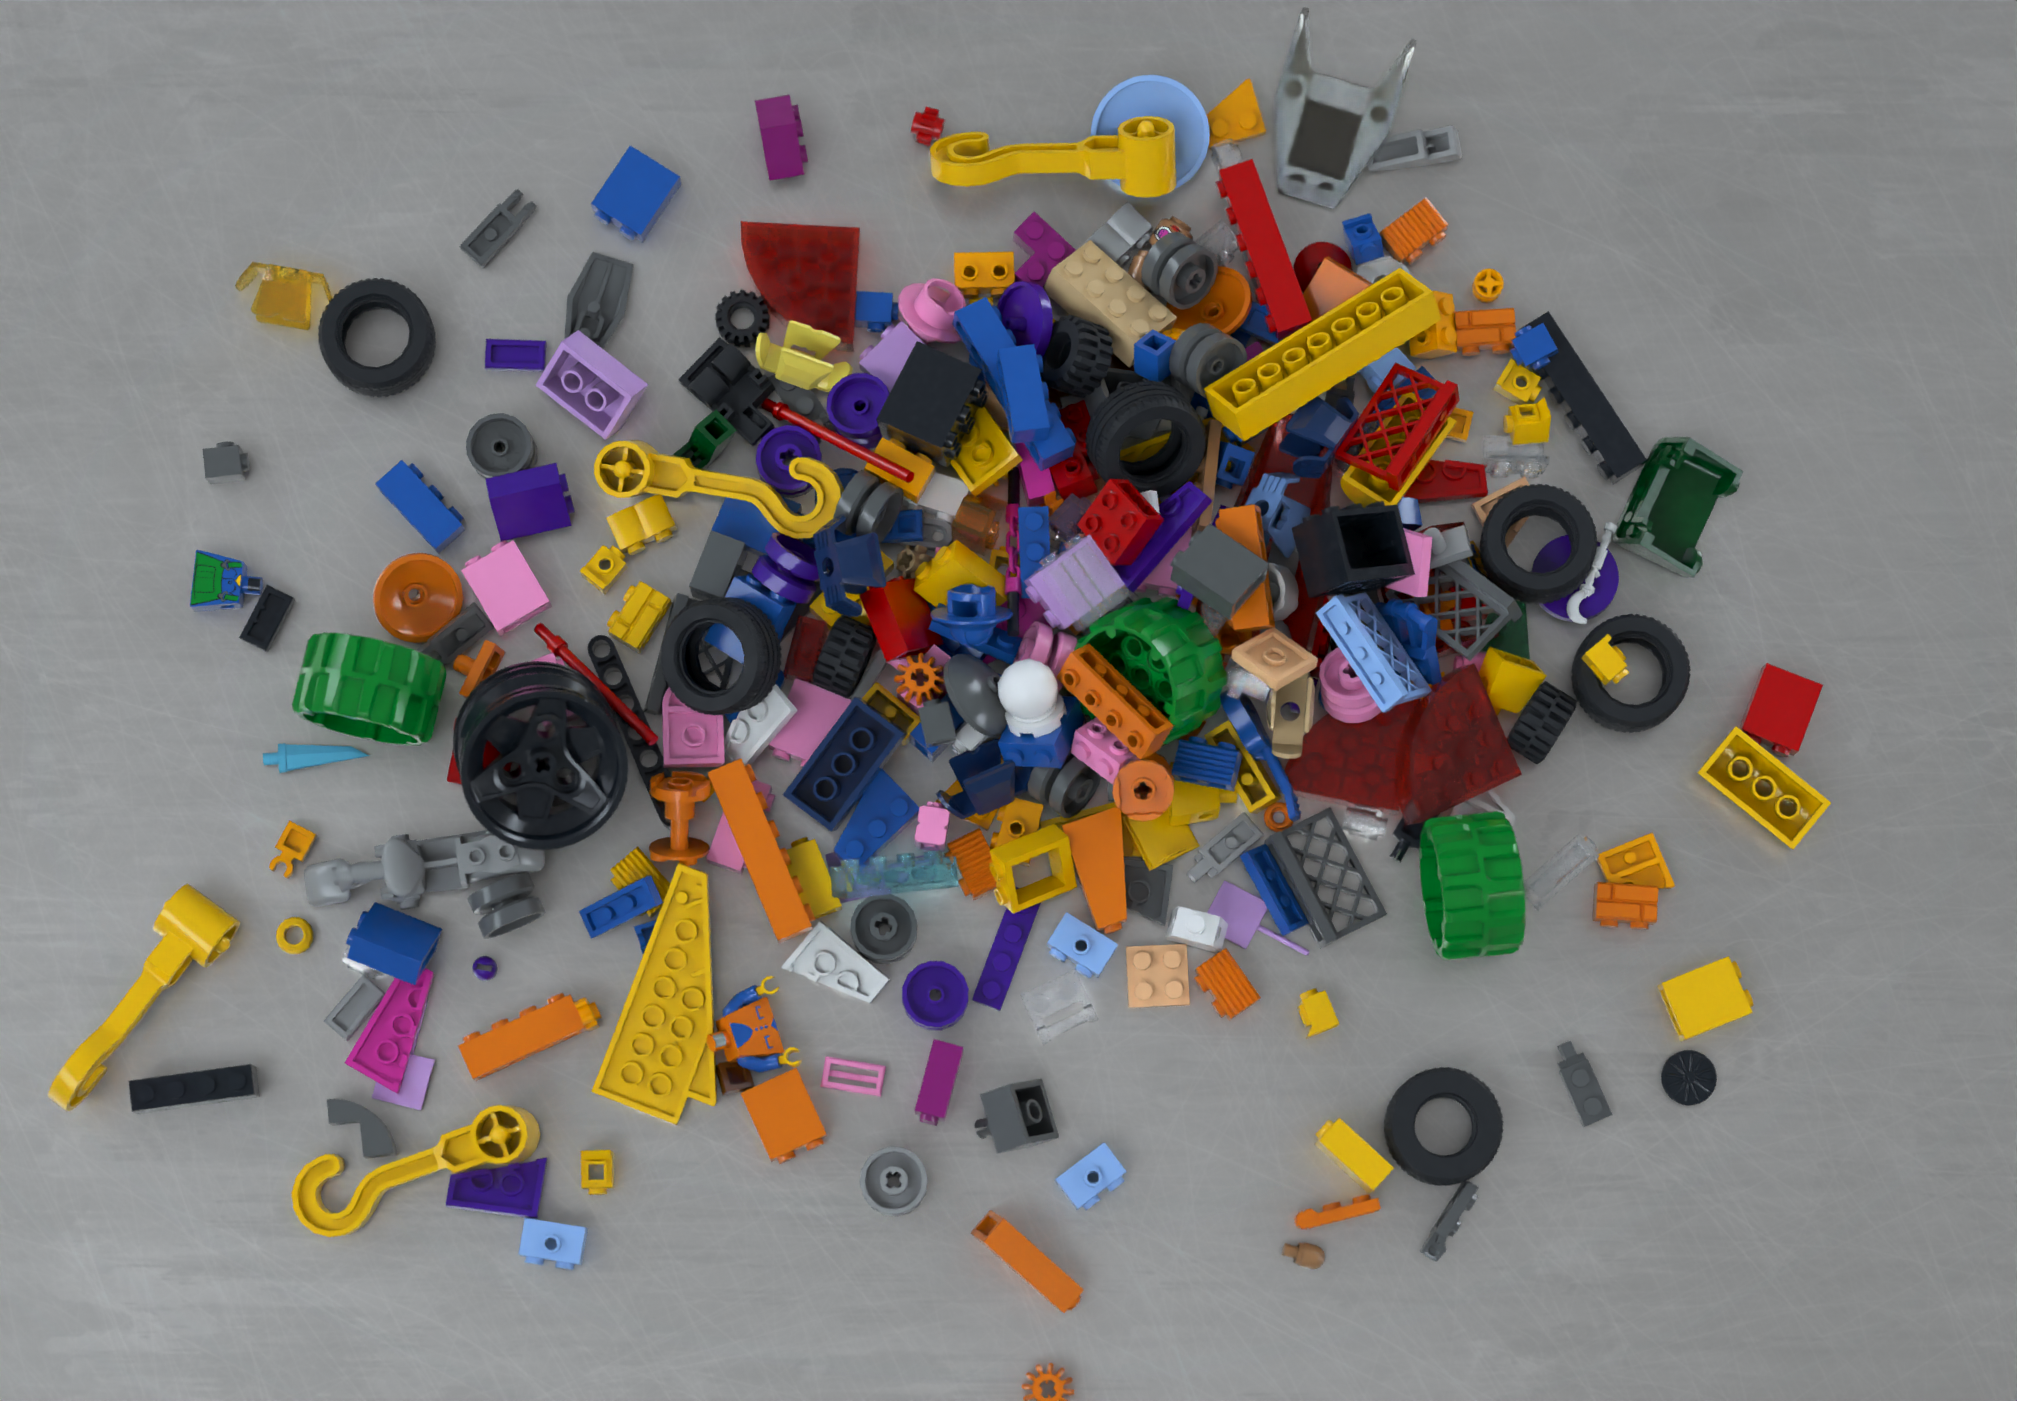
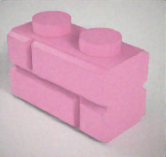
[914,802,950,853]

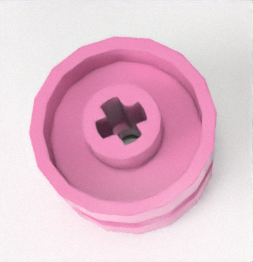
[1014,621,1077,692]
[1319,648,1381,723]

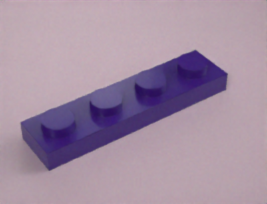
[972,887,1041,1011]

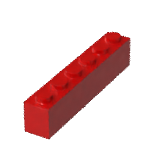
[1215,159,1312,341]

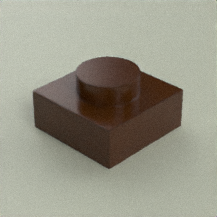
[716,1061,754,1095]

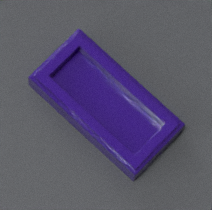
[485,339,547,372]

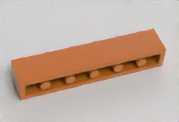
[707,758,815,943]

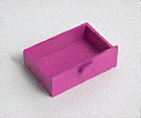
[1012,442,1055,507]

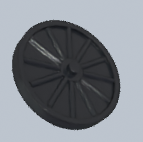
[1661,1050,1717,1105]

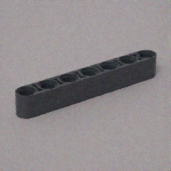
[587,635,671,830]

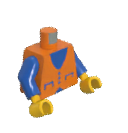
[707,976,802,1073]

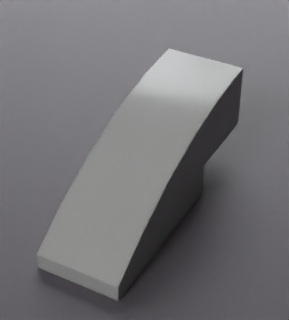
[1364,125,1462,171]

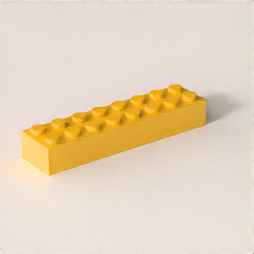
[1204,268,1441,441]

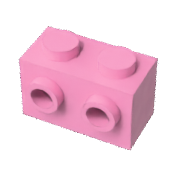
[1070,717,1139,784]

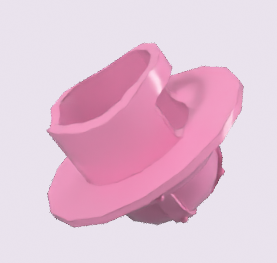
[898,278,966,344]

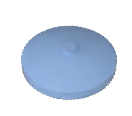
[1091,75,1210,189]

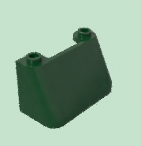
[1612,437,1743,578]

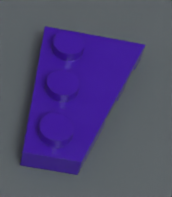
[445,1157,547,1220]

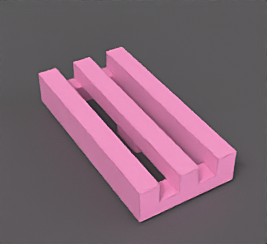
[821,1056,886,1097]

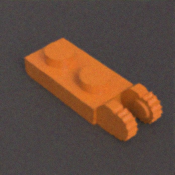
[1294,1194,1381,1230]

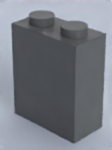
[1170,523,1269,620]

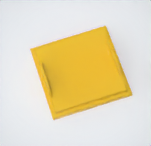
[1122,807,1200,871]

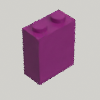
[914,1039,964,1126]

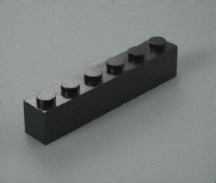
[1518,311,1647,484]

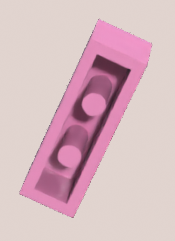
[706,780,776,875]

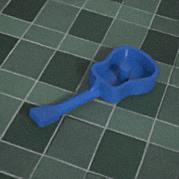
[1220,685,1301,822]

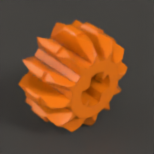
[894,653,945,706]
[1022,1363,1074,1401]

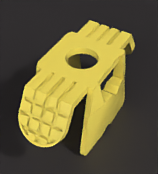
[756,321,853,392]

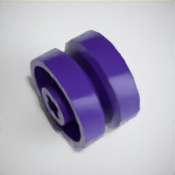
[826,373,890,449]
[756,425,823,498]
[752,532,828,604]
[902,961,969,1031]

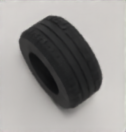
[1384,1067,1503,1186]

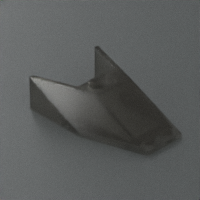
[1275,7,1417,209]

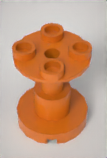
[1112,753,1174,821]
[649,771,711,866]

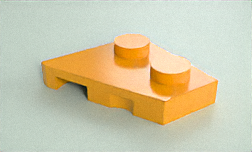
[1207,79,1266,150]
[1595,832,1675,889]

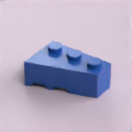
[834,769,919,875]

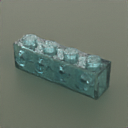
[830,850,958,899]

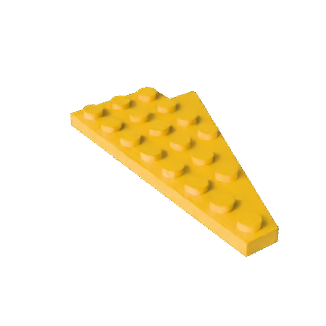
[591,863,717,1125]

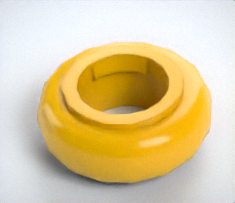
[276,917,314,954]

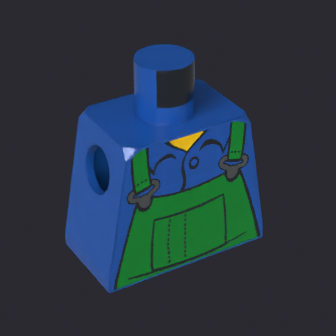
[190,550,263,612]

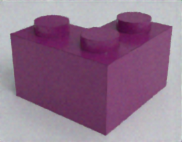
[755,94,808,181]
[1013,211,1076,288]

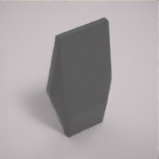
[564,252,634,349]

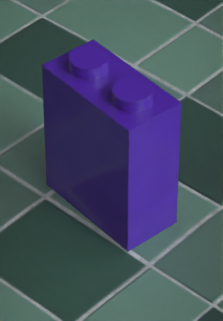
[486,463,575,542]

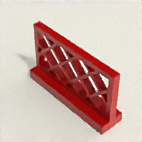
[1335,362,1460,492]

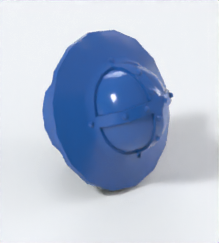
[930,584,1013,648]

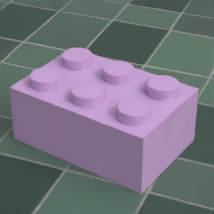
[536,330,648,440]

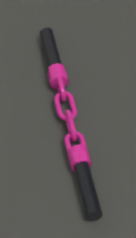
[1005,467,1022,637]

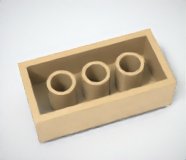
[1043,240,1177,368]

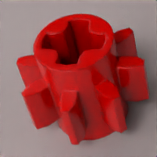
[911,106,945,146]

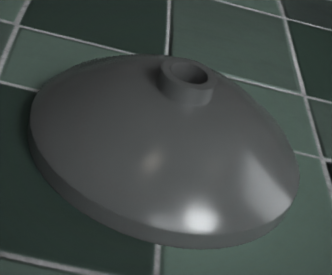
[944,653,1007,737]

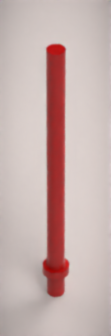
[762,398,914,483]

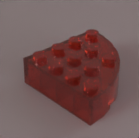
[740,221,861,352]
[1396,663,1522,825]
[1278,698,1420,816]

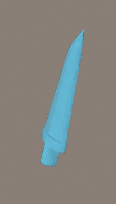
[263,743,370,773]

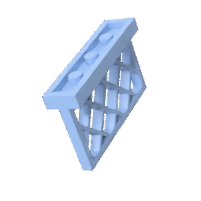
[1316,592,1432,713]

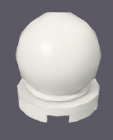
[998,659,1067,738]

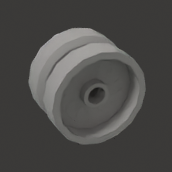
[860,1147,928,1217]

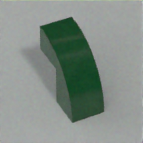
[673,409,737,470]

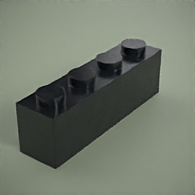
[129,1064,260,1114]

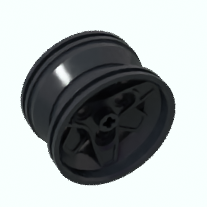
[453,661,628,850]

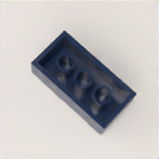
[783,697,908,832]

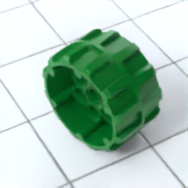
[1074,597,1227,747]
[292,633,447,746]
[1419,811,1526,961]

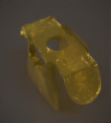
[235,262,333,330]

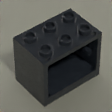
[876,341,989,468]
[1292,501,1415,598]

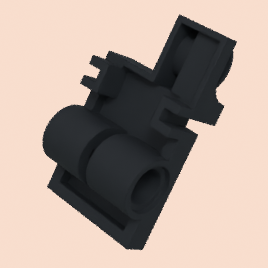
[678,337,775,446]

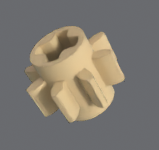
[895,544,933,579]

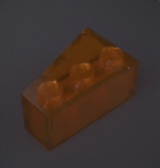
[951,492,1008,556]

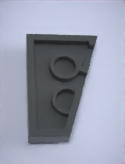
[1079,859,1173,926]

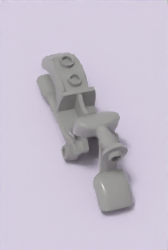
[304,830,545,909]

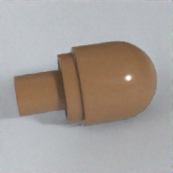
[1282,1242,1325,1269]

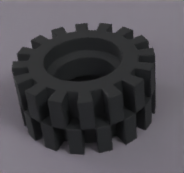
[715,290,770,347]

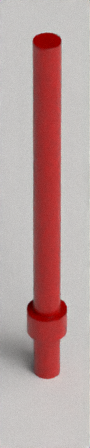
[534,623,658,746]

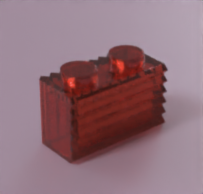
[783,615,829,685]

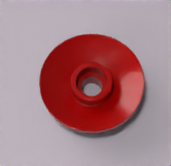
[1293,242,1352,293]

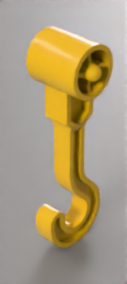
[930,116,1176,198]
[594,440,844,539]
[48,884,240,1111]
[292,1105,540,1237]

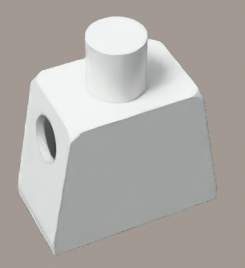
[1165,906,1228,953]

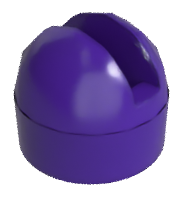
[472,956,498,981]

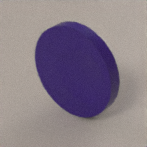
[996,281,1053,357]
[1531,535,1619,622]

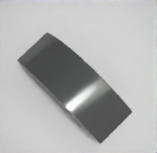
[327,1099,397,1159]

